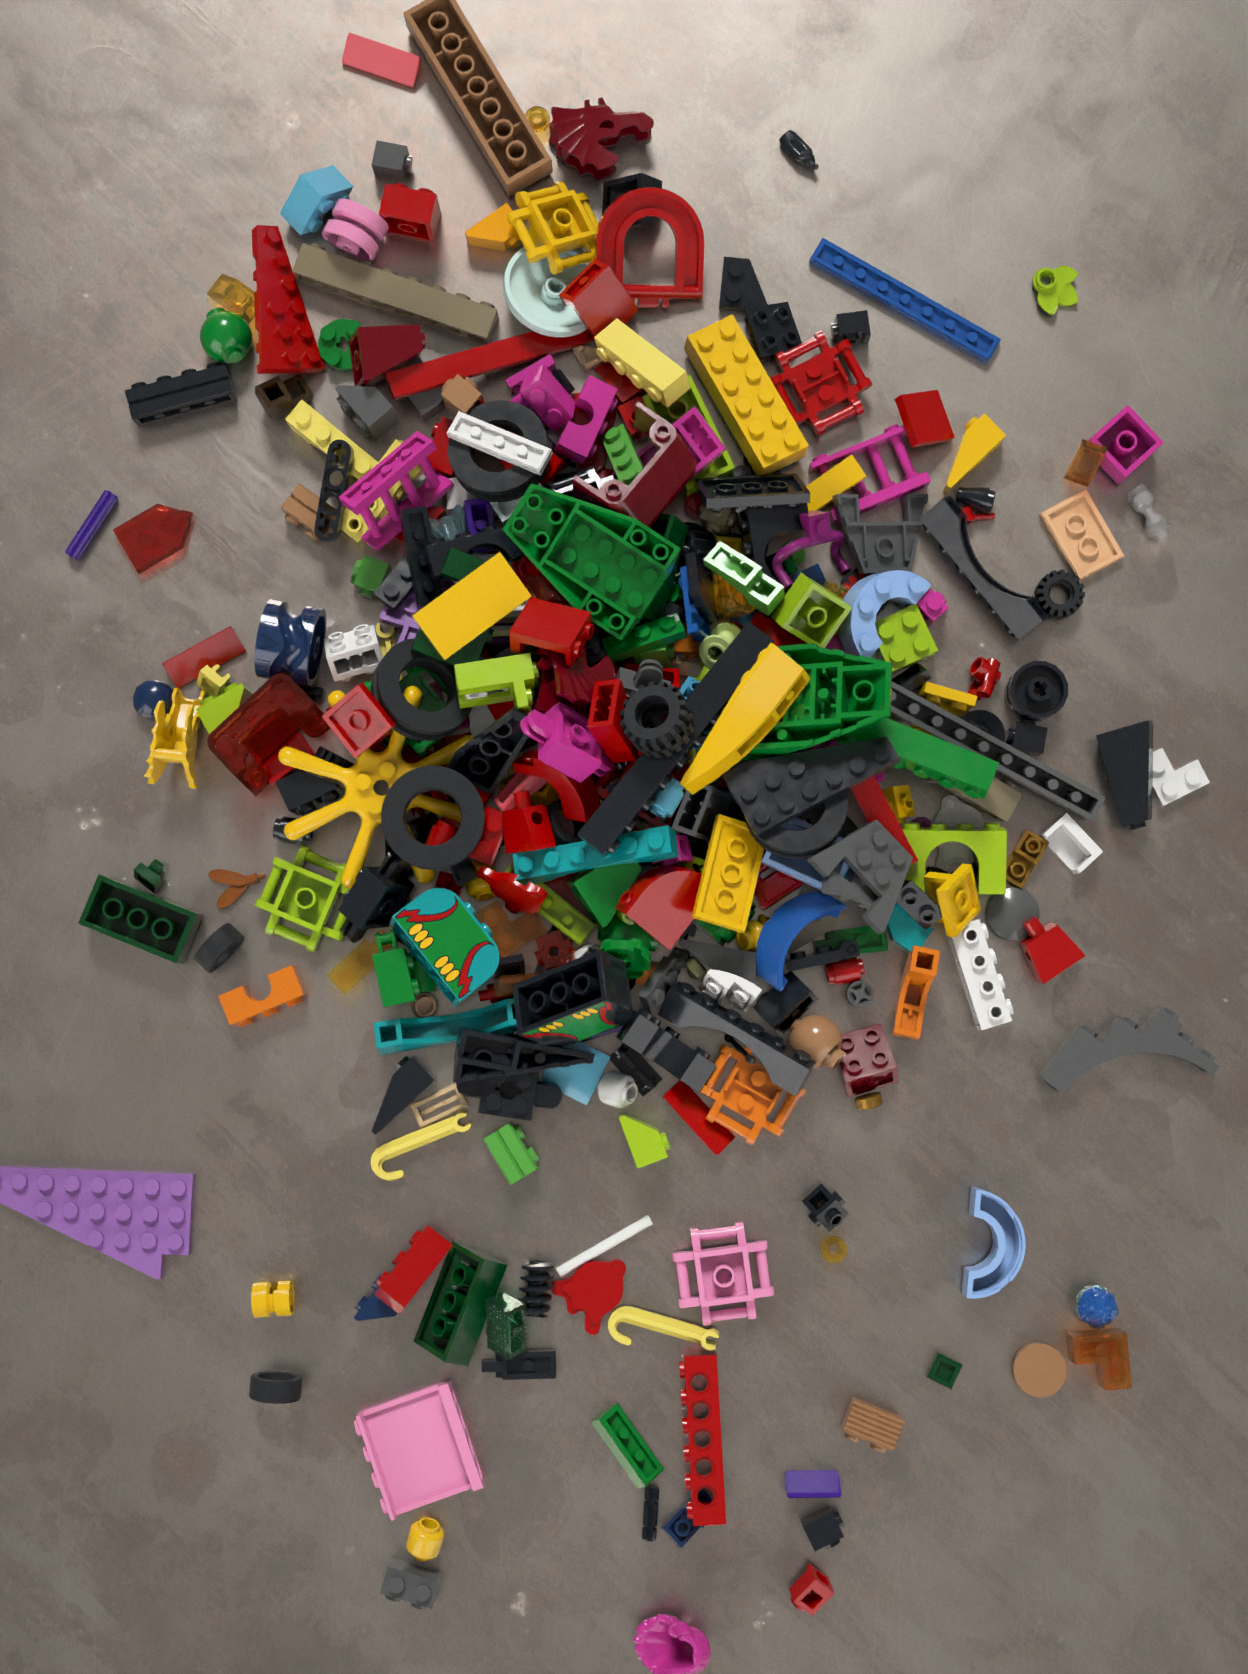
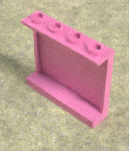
[354,1379,485,1521]

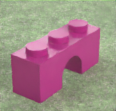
[554,375,618,465]

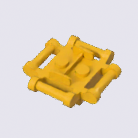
[506,181,599,275]

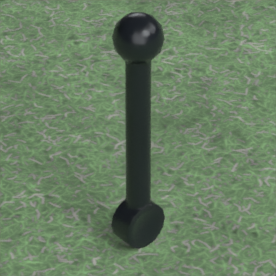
[724,1034,756,1064]

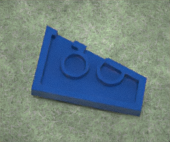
[679,566,711,644]

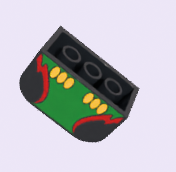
[513,950,633,1047]

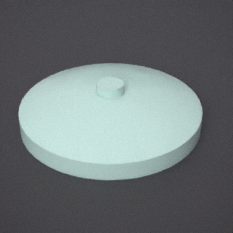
[503,247,590,337]

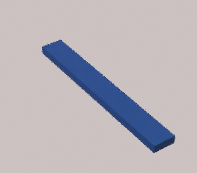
[809,238,1001,363]

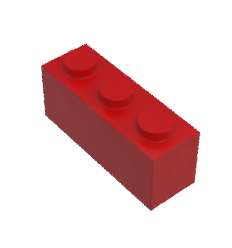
[374,1225,453,1314]

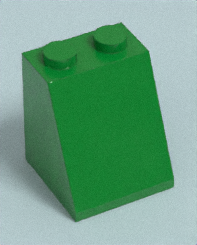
[566,863,642,928]

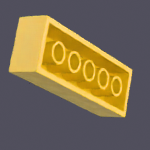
[684,314,809,475]

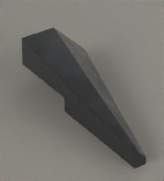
[453,1026,595,1083]

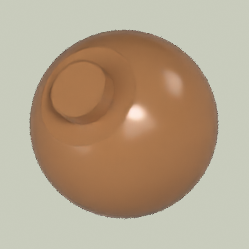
[789,1015,846,1070]

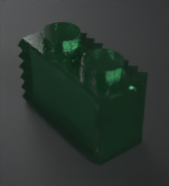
[485,1292,527,1359]

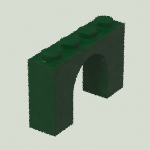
[410,547,494,667]

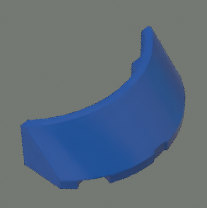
[756,892,847,992]

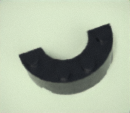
[616,1008,717,1092]

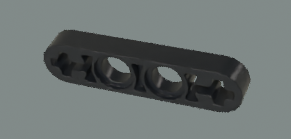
[314,440,354,543]

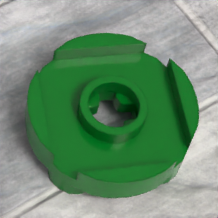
[318,319,362,372]
[599,938,651,979]

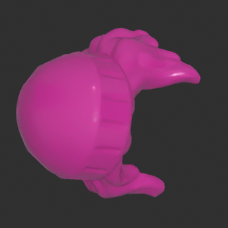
[633,1613,711,1674]

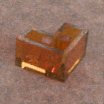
[475,900,548,958]
[1066,1328,1132,1390]

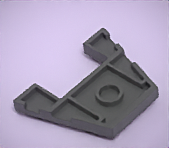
[832,494,928,574]
[821,815,878,909]
[807,820,913,934]

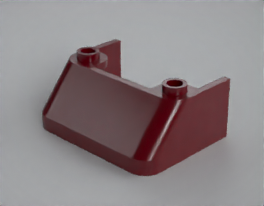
[573,402,696,528]

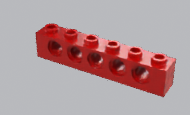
[679,1354,726,1526]

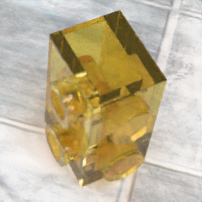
[713,571,755,619]

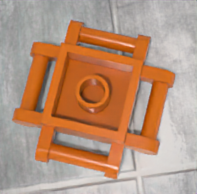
[700,1043,807,1145]

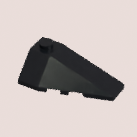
[446,707,529,795]

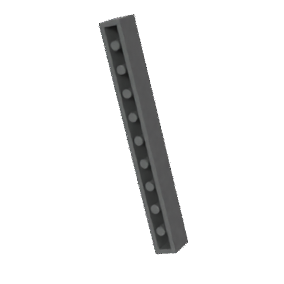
[891,681,1106,821]

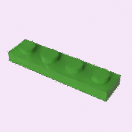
[601,423,644,486]

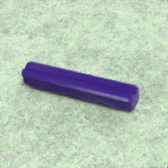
[65,490,118,560]

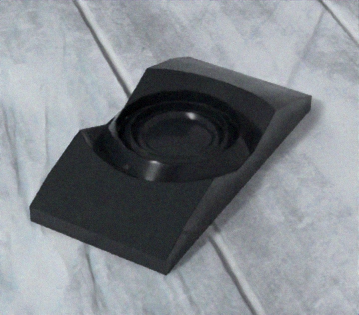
[670,784,766,855]

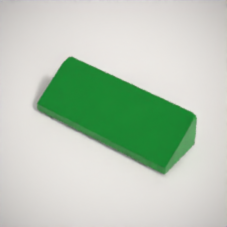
[591,1403,664,1488]

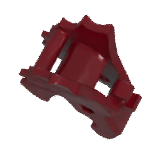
[549,97,654,182]
[533,645,616,714]

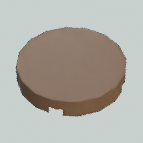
[1012,1342,1067,1398]

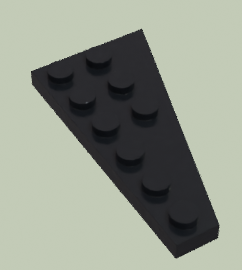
[721,737,900,838]

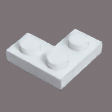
[1152,748,1210,807]

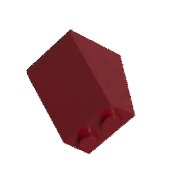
[349,324,426,387]

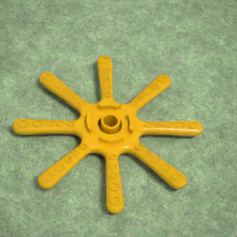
[278,686,474,889]

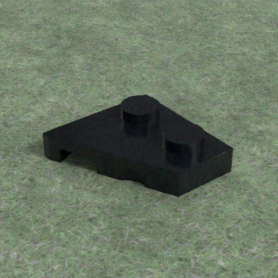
[719,257,768,312]

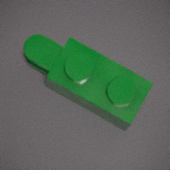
[372,929,421,1008]

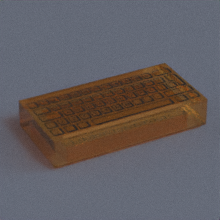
[1064,439,1107,487]

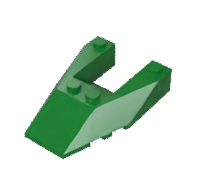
[740,643,892,761]

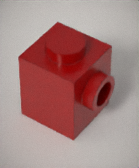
[617,396,649,441]

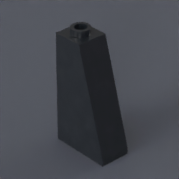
[1096,720,1153,830]

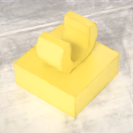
[196,665,230,698]

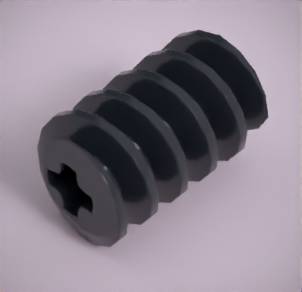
[516,1259,556,1318]

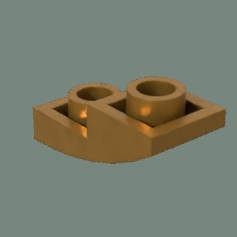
[1006,829,1049,889]

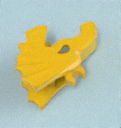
[144,688,206,789]

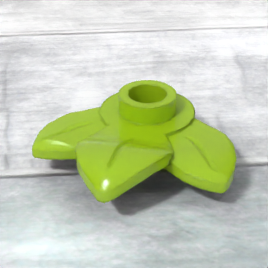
[1032,265,1079,315]

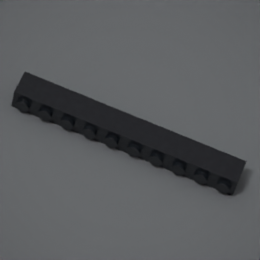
[578,622,775,857]

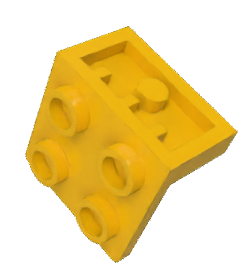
[910,682,977,733]

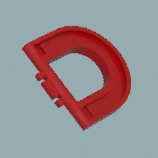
[594,187,704,308]

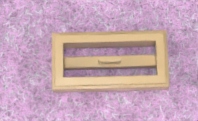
[410,1083,469,1128]

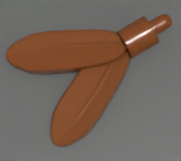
[208,869,265,909]

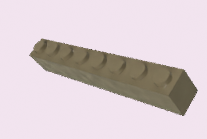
[292,243,499,345]

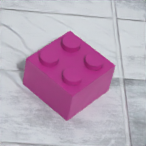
[1083,405,1164,485]

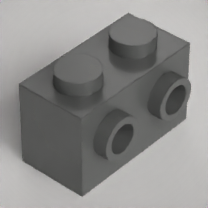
[380,1558,443,1610]

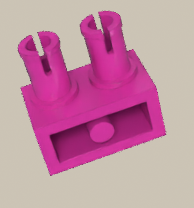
[509,364,576,431]

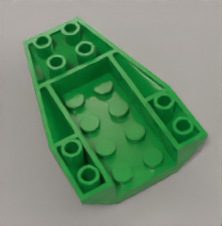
[502,483,681,641]

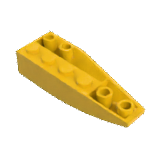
[680,643,811,795]

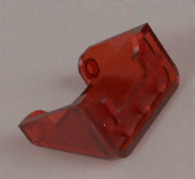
[207,673,330,796]

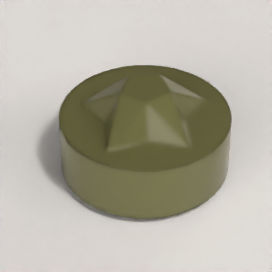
[685,956,708,982]

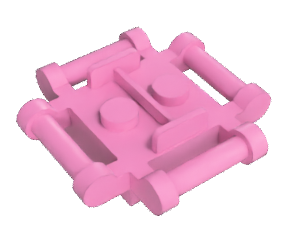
[672,1222,775,1326]

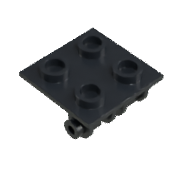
[744,302,802,362]

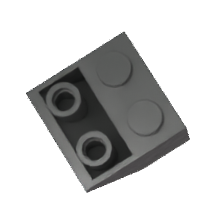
[335,385,399,441]

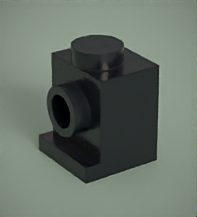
[831,310,871,344]

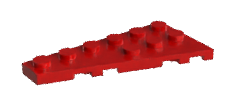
[252,225,325,374]

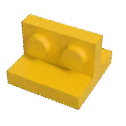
[924,863,982,937]

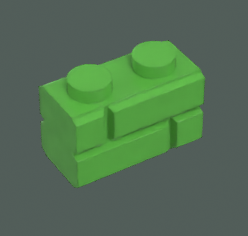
[483,1121,540,1185]

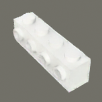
[947,919,1014,1030]

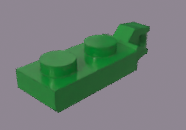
[812,926,888,954]

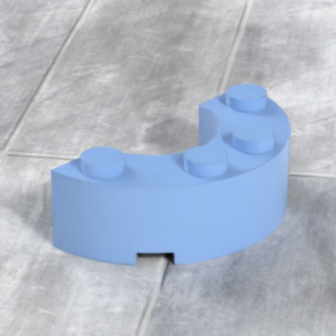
[838,570,931,657]
[961,1186,1026,1299]

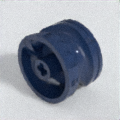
[254,599,327,687]

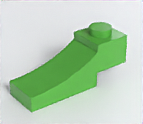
[703,541,785,616]

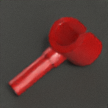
[962,506,995,524]

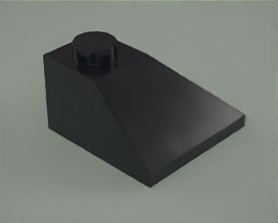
[602,172,662,229]

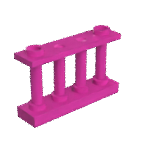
[808,424,931,526]
[338,431,455,552]

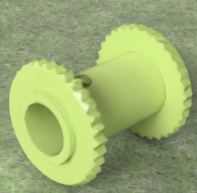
[698,622,741,668]

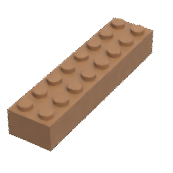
[403,0,553,197]

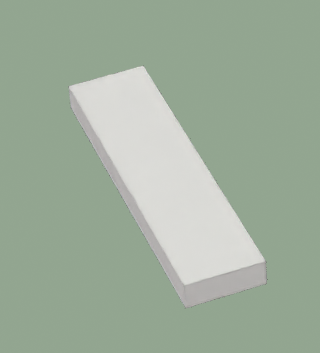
[447,411,553,476]

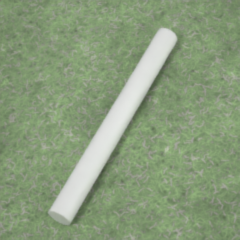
[556,1215,653,1277]

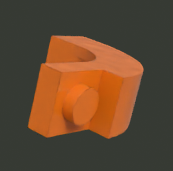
[892,945,940,1040]

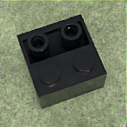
[275,771,345,816]

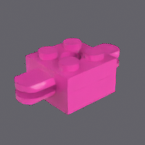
[520,702,615,783]

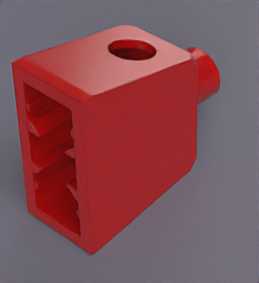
[502,790,556,853]
[1020,916,1085,984]

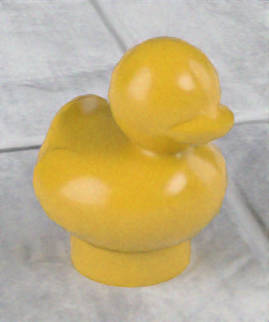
[736,914,770,953]

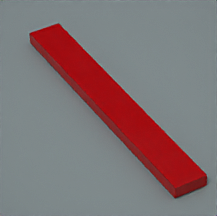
[385,331,590,400]

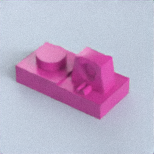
[505,354,556,395]

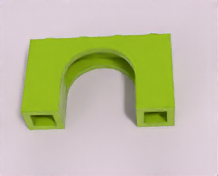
[901,823,1007,894]

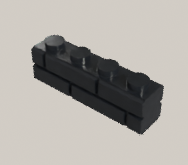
[125,362,237,425]

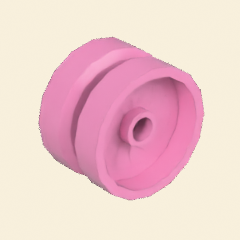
[322,199,389,262]

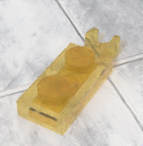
[326,930,393,995]

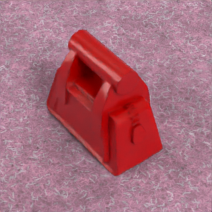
[754,864,804,911]

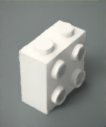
[324,624,383,682]

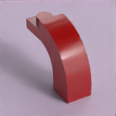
[513,750,601,822]

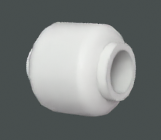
[597,1071,638,1108]

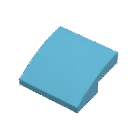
[540,1042,610,1105]

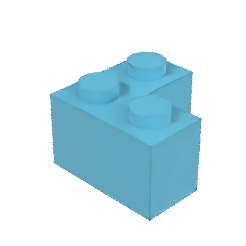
[280,165,354,235]

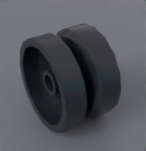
[1004,661,1068,723]

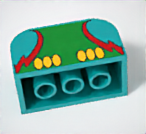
[389,888,499,1008]

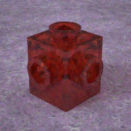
[534,929,575,971]

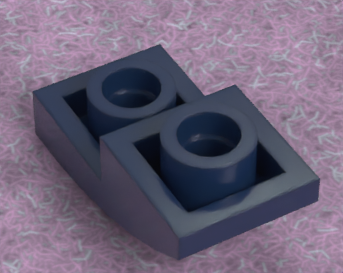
[661,1488,712,1548]

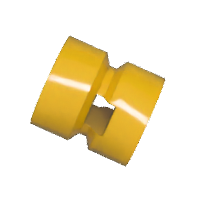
[251,1280,295,1318]

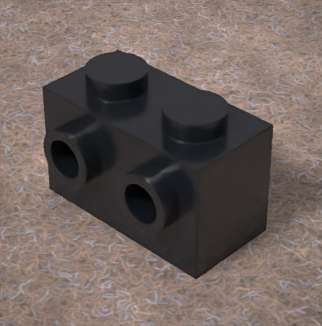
[753,971,819,1036]

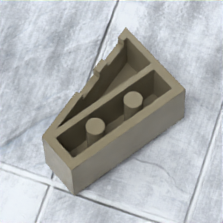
[923,773,1022,822]

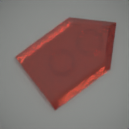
[113,504,193,574]

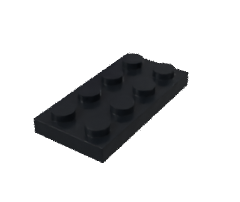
[694,473,810,511]

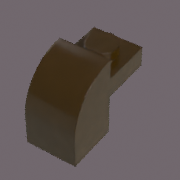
[255,373,313,419]

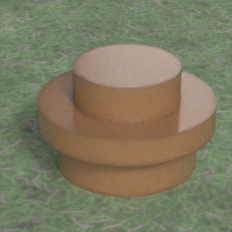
[411,992,437,1018]

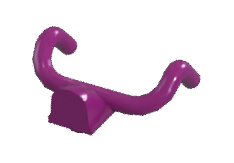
[772,511,851,590]

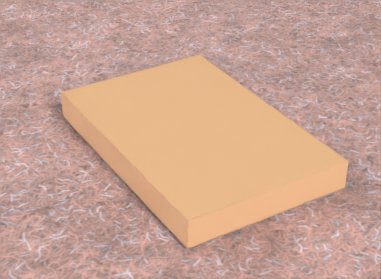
[1039,489,1124,581]

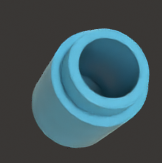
[650,778,685,819]

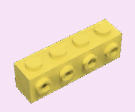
[594,319,690,408]
[341,439,423,543]

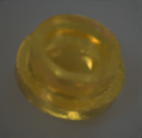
[525,106,550,133]
[820,1236,847,1263]

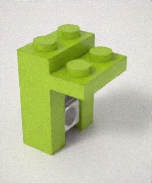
[454,653,539,714]

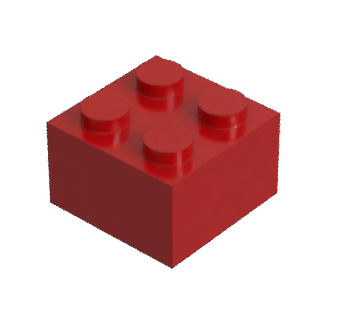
[379,183,441,243]

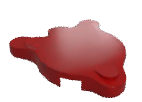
[477,866,548,914]
[551,1259,626,1335]

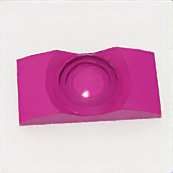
[612,406,726,478]

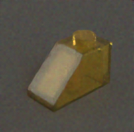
[206,274,255,324]

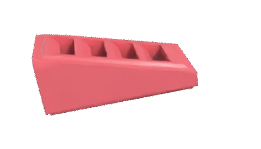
[493,773,547,811]

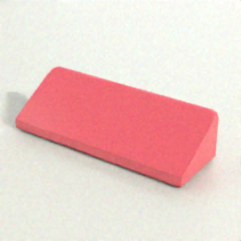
[342,33,422,88]

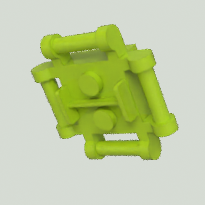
[254,845,351,953]

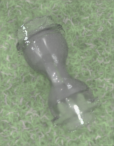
[1126,483,1173,542]

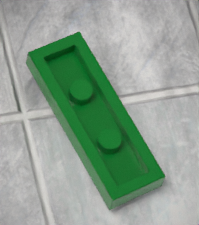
[602,612,687,663]

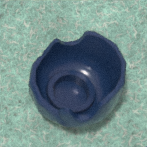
[133,680,173,719]

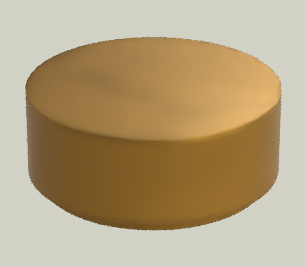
[855,1092,883,1110]

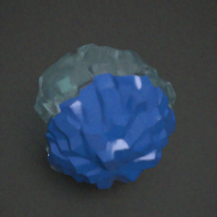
[1075,1285,1119,1329]

